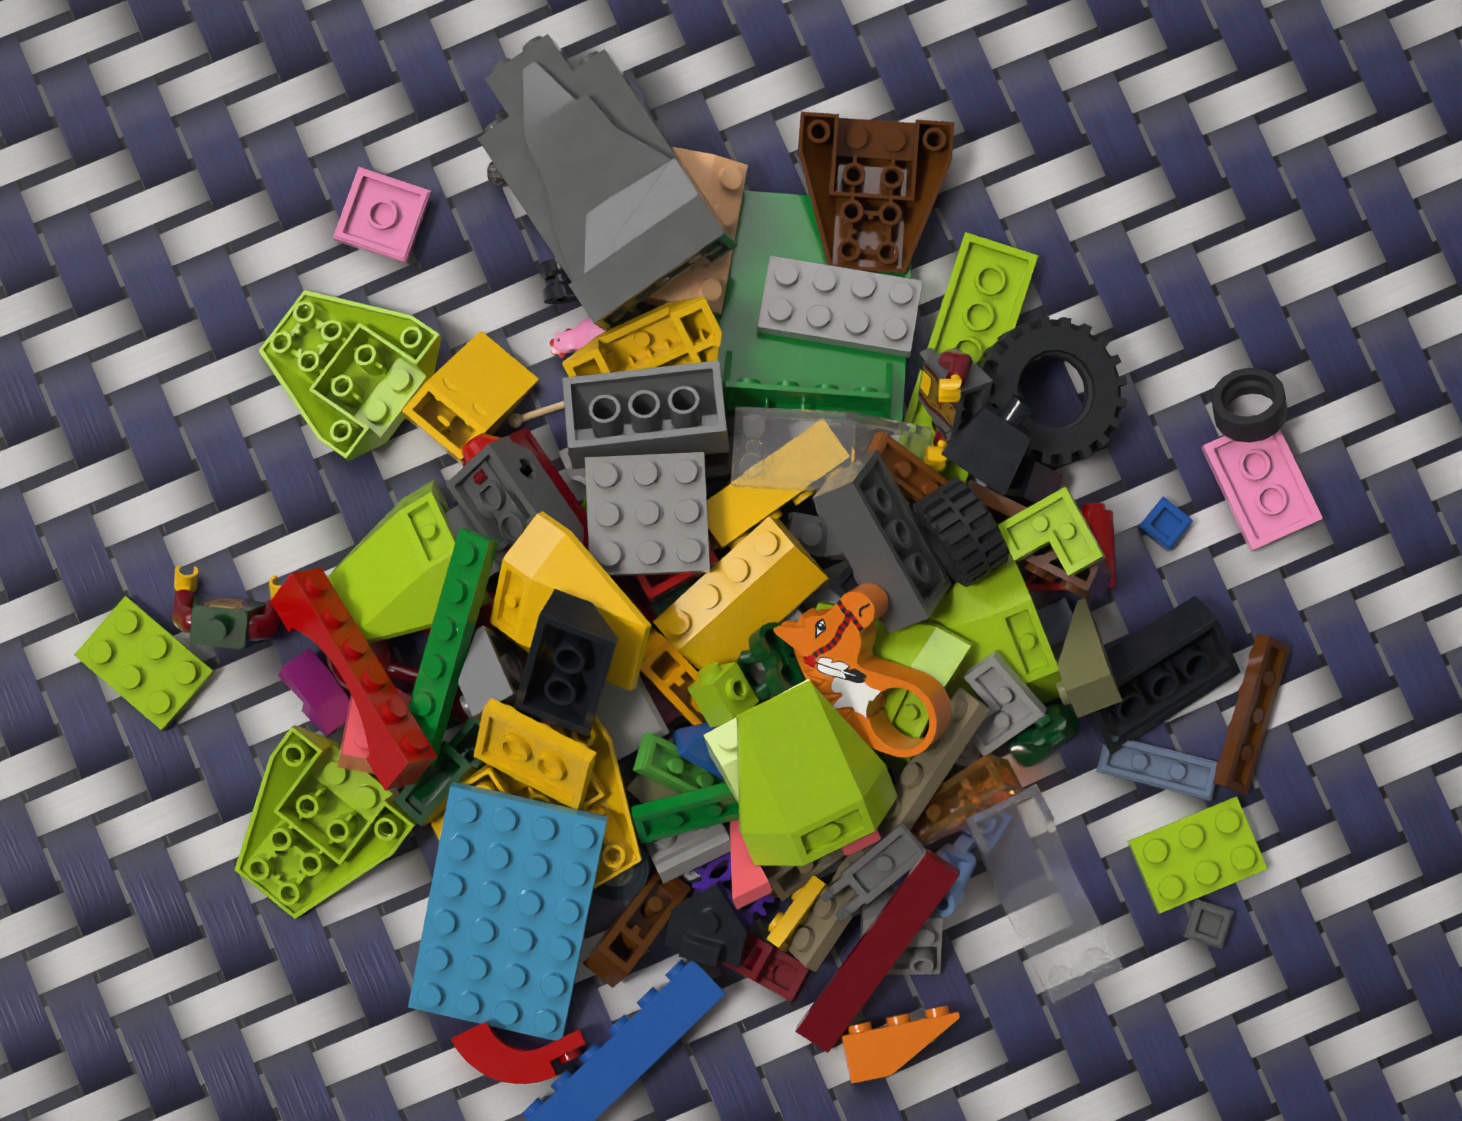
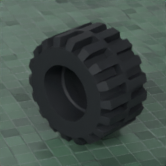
[913,478,1008,587]

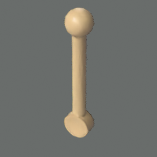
[508,401,565,428]

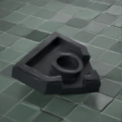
[664,880,750,967]

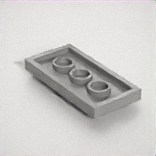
[757,256,922,358]

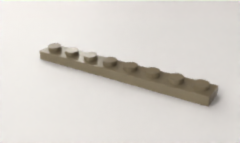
[787,687,990,972]

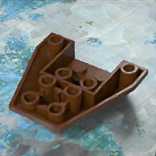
[798,111,955,274]

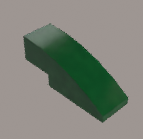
[394,717,487,827]

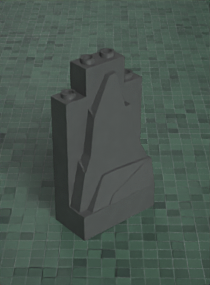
[477,34,738,331]

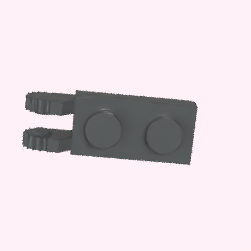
[819,821,926,921]

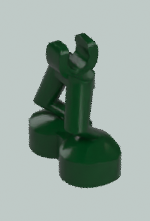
[736,622,806,701]
[1007,704,1079,768]

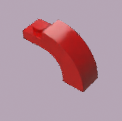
[451,1021,587,1084]

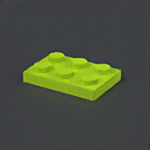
[74,596,215,731]
[1127,796,1267,914]

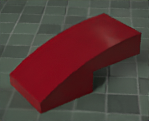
[721,933,812,1003]

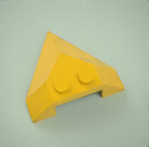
[562,296,722,377]

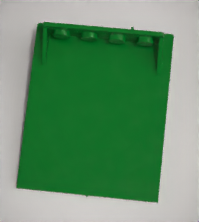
[715,190,912,427]

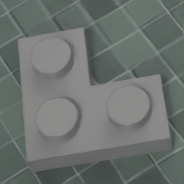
[964,650,1047,757]

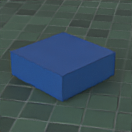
[1137,496,1193,552]

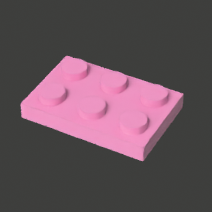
[1201,429,1323,552]

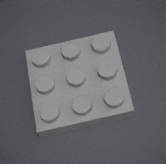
[585,452,710,577]

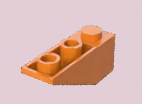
[841,1005,960,1084]

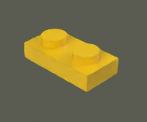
[767,875,828,953]

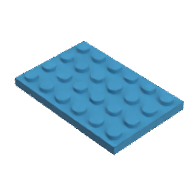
[408,782,608,1041]

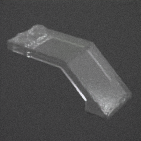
[731,406,932,505]
[965,784,1123,1004]

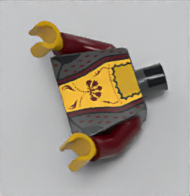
[915,348,993,470]

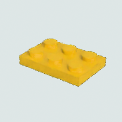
[474,698,597,810]

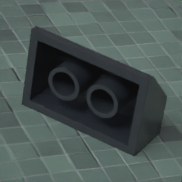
[514,589,618,737]

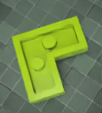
[998,487,1106,577]

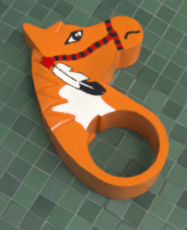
[773,583,952,757]

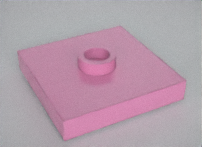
[333,167,432,265]

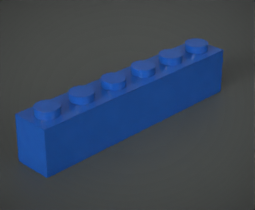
[521,959,726,1121]

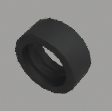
[1211,368,1288,443]

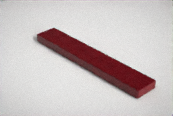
[795,849,960,1053]

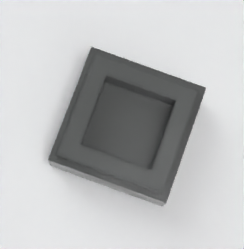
[1182,899,1234,949]

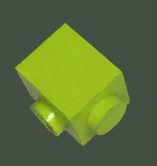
[687,662,759,727]

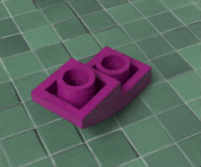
[278,648,350,738]

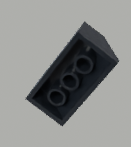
[1084,596,1241,754]

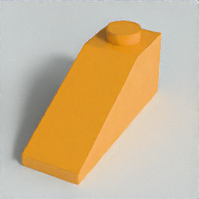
[640,627,707,726]

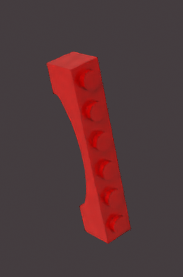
[270,568,437,791]

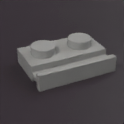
[645,823,731,884]

